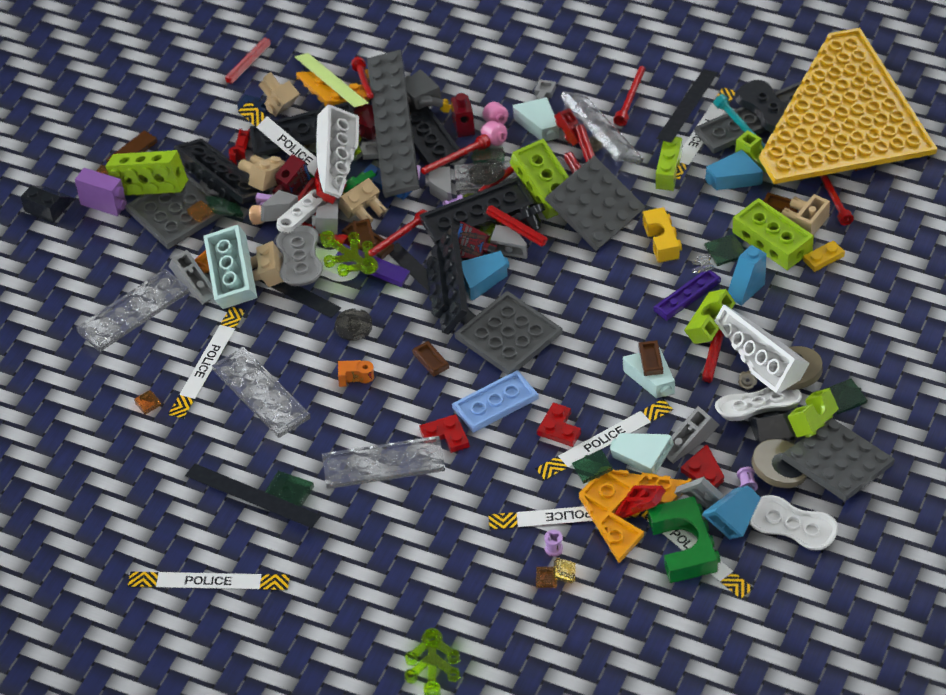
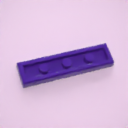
[335,244,410,287]
[654,268,721,321]

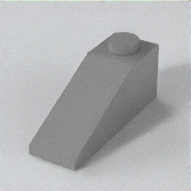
[169,250,214,305]
[666,406,719,463]

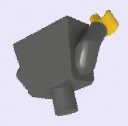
[405,69,451,113]

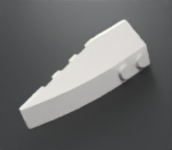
[316,104,359,198]
[715,304,810,394]

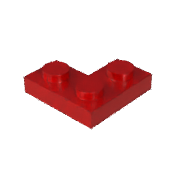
[554,108,579,146]
[537,402,581,447]
[419,414,470,453]

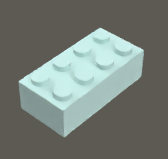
[204,225,257,309]

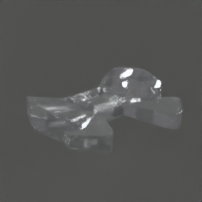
[692,253,714,274]

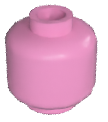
[482,101,509,125]
[481,121,507,146]

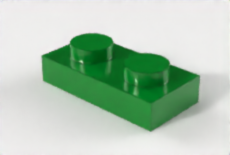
[343,170,376,193]

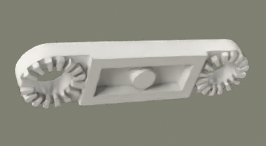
[276,189,326,233]

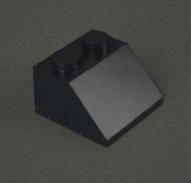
[20,185,74,223]
[748,410,796,443]

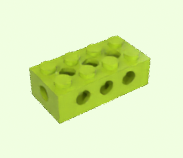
[510,138,569,220]
[105,150,188,195]
[732,198,814,270]

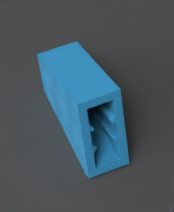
[705,150,763,190]
[728,245,767,306]
[462,251,510,301]
[702,485,761,539]

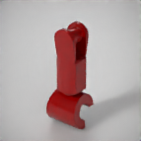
[228,128,251,165]

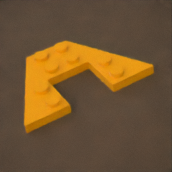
[296,69,371,107]
[579,467,692,563]

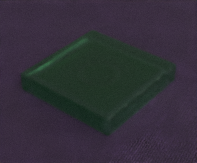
[265,471,314,507]

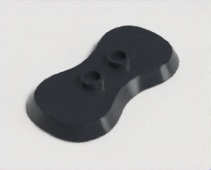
[734,80,788,133]

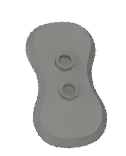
[276,226,323,286]

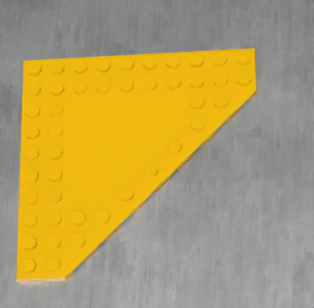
[759,28,938,184]

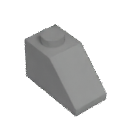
[425,167,452,201]
[261,190,298,222]
[312,200,338,234]
[490,225,528,259]

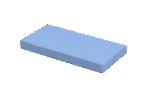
[452,370,539,433]

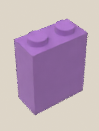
[75,168,127,216]

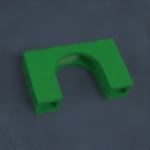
[647,496,721,583]

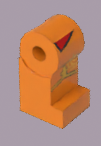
[338,360,374,387]

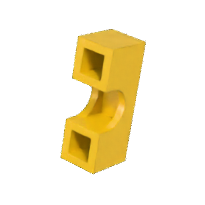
[643,207,682,263]

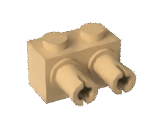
[258,72,300,117]
[238,155,285,191]
[338,178,388,223]
[781,194,830,235]
[250,241,284,288]

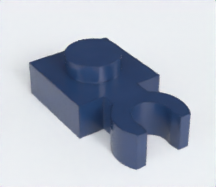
[237,94,267,115]

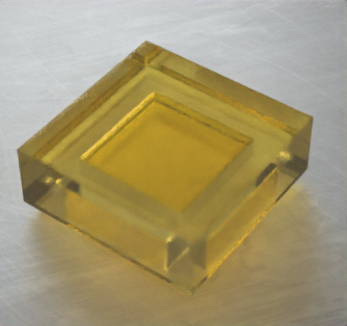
[554,558,575,583]

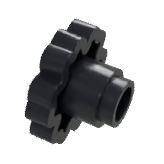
[511,203,546,231]

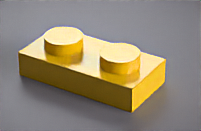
[803,240,845,272]

